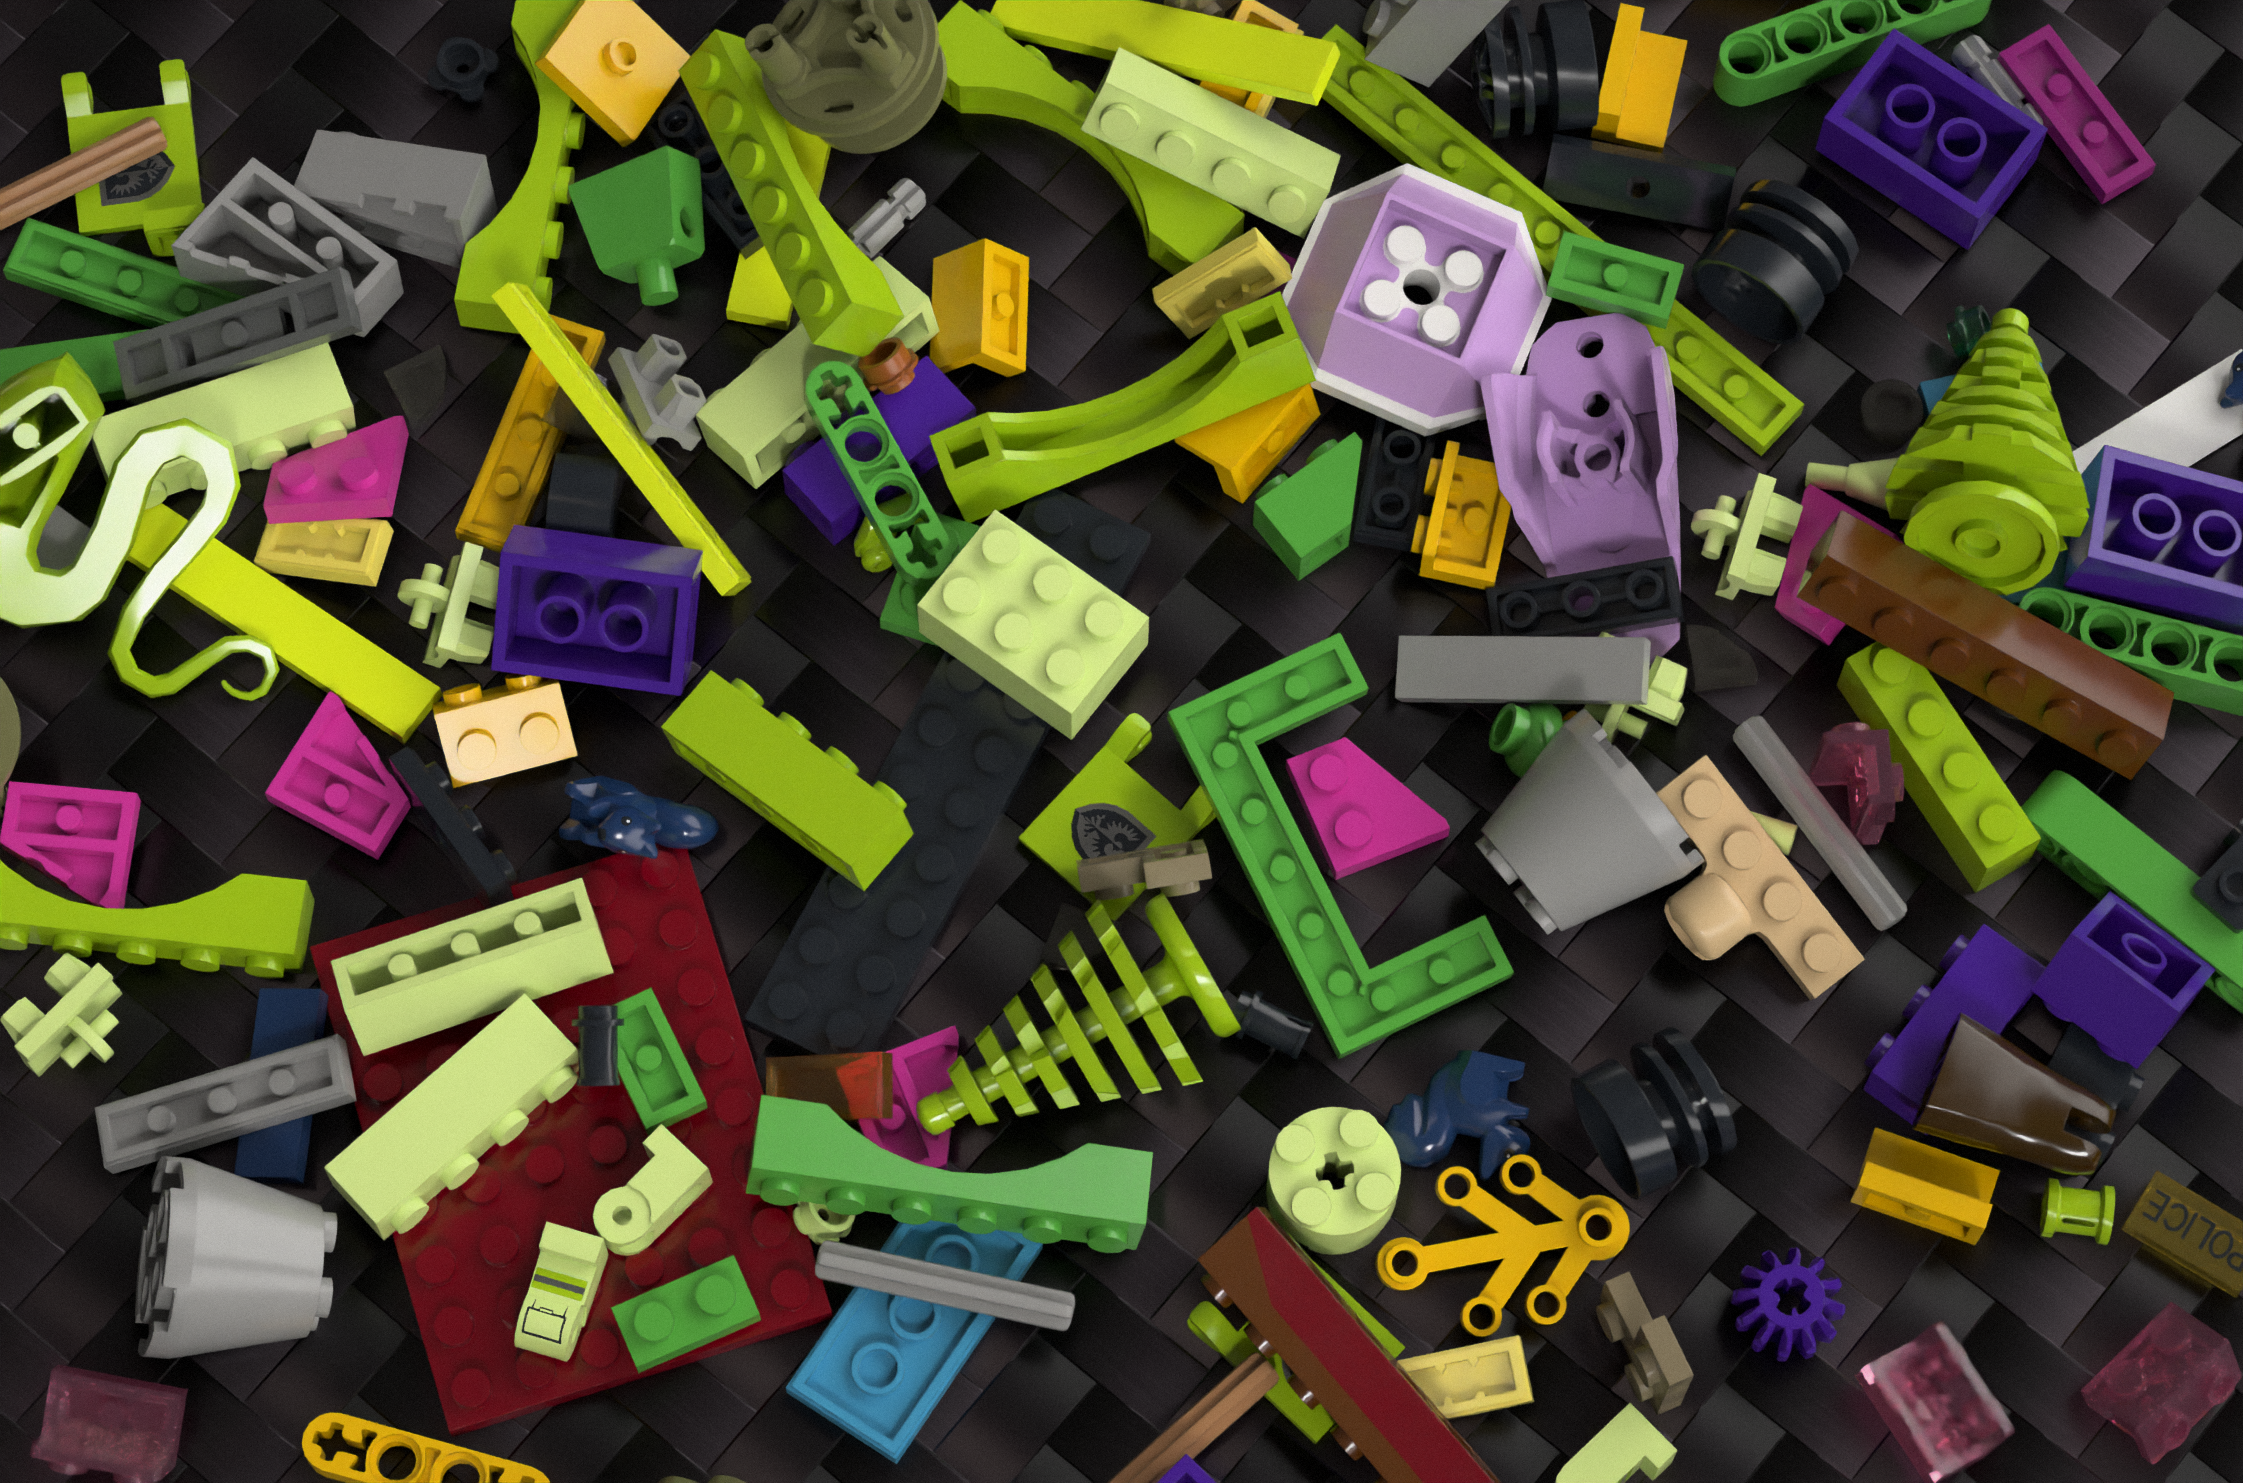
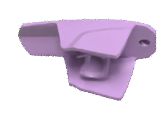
[1481,313,1681,665]

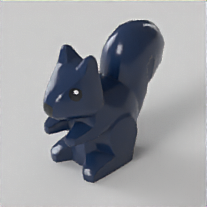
[559,776,719,859]
[1383,1050,1531,1181]

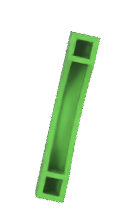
[746,1095,1153,1253]

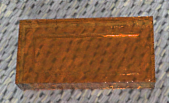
[766,1052,893,1121]

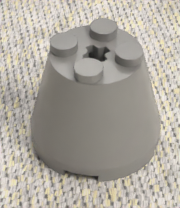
[1475,708,1704,935]
[135,1156,337,1359]

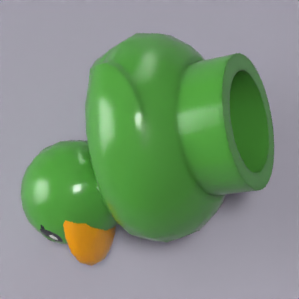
[1489,703,1577,778]

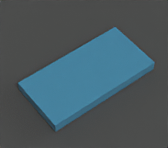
[786,1220,1043,1464]

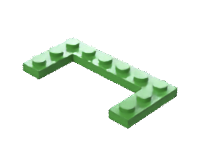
[1167,633,1514,1059]

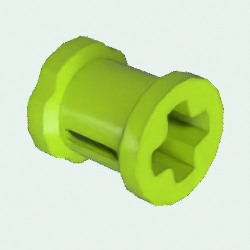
[2040,1178,2115,1245]

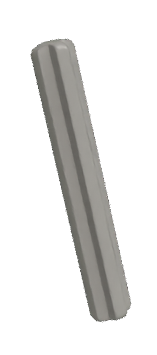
[1733,715,1907,931]
[815,1240,1075,1331]

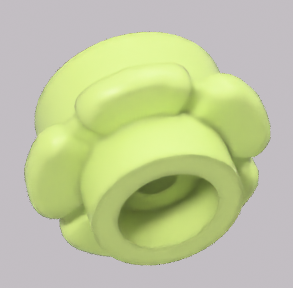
[793,1201,855,1245]

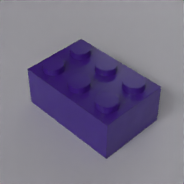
[1815,28,2048,250]
[2063,445,2243,635]
[491,525,703,696]

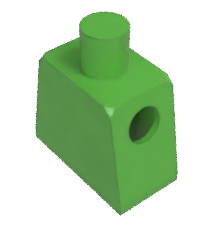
[568,146,705,306]

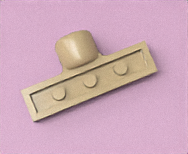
[1656,755,1865,1000]

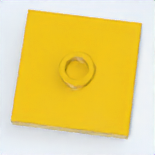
[534,0,691,147]

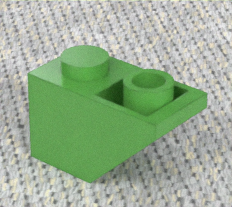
[1253,432,1362,581]

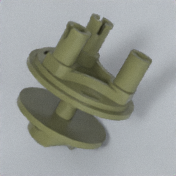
[745,0,947,154]

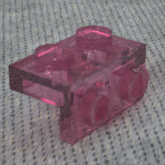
[1808,722,1904,845]
[2081,1302,2242,1465]
[1855,1321,2014,1483]
[30,1365,188,1483]

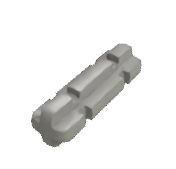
[1951,35,2043,125]
[847,178,926,259]

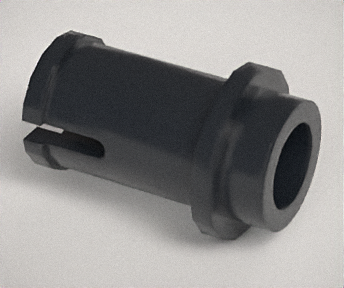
[1232,990,1314,1060]
[572,1005,624,1086]

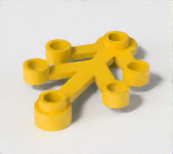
[1375,1154,1630,1337]

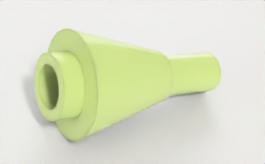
[1805,458,1899,511]

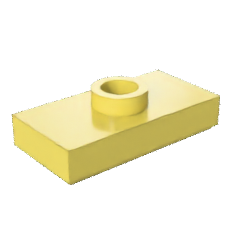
[1152,227,1292,339]
[254,518,394,587]
[1398,1335,1534,1420]

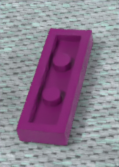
[1997,24,2156,204]

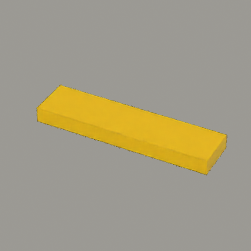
[455,314,606,553]

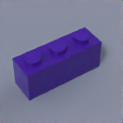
[782,355,976,546]
[1863,924,2046,1135]

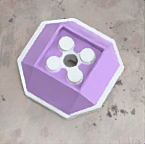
[1282,163,1552,436]

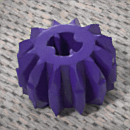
[1731,1247,1846,1362]

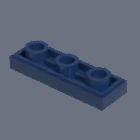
[234,988,329,1184]

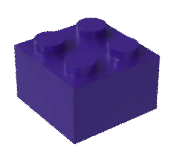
[2030,891,2216,1069]

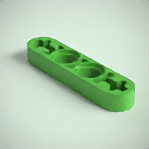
[804,361,953,587]

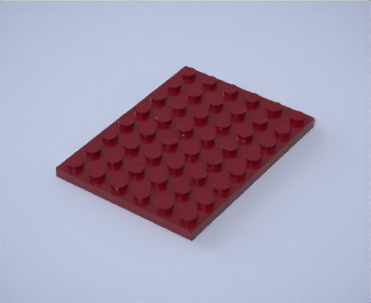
[310,843,833,1437]

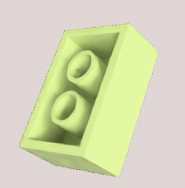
[917,510,1149,740]

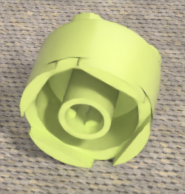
[1266,1107,1401,1255]

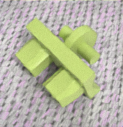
[1691,473,1803,600]
[398,542,499,668]
[1584,631,1688,744]
[0,953,122,1077]

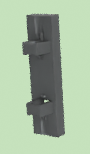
[113,267,363,405]

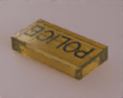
[2121,1170,2243,1298]

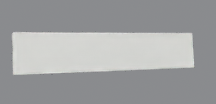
[2073,349,2243,474]

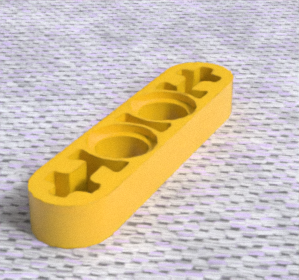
[302,1412,550,1483]

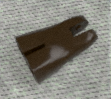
[1912,1012,2116,1175]

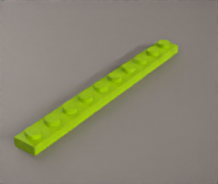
[1322,24,1804,456]

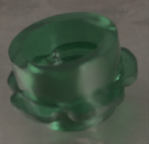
[1946,305,1991,358]

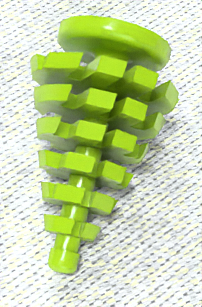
[1884,308,2090,595]
[916,893,1241,1135]

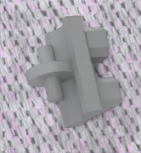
[608,334,707,451]

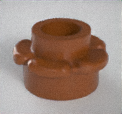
[858,337,918,395]

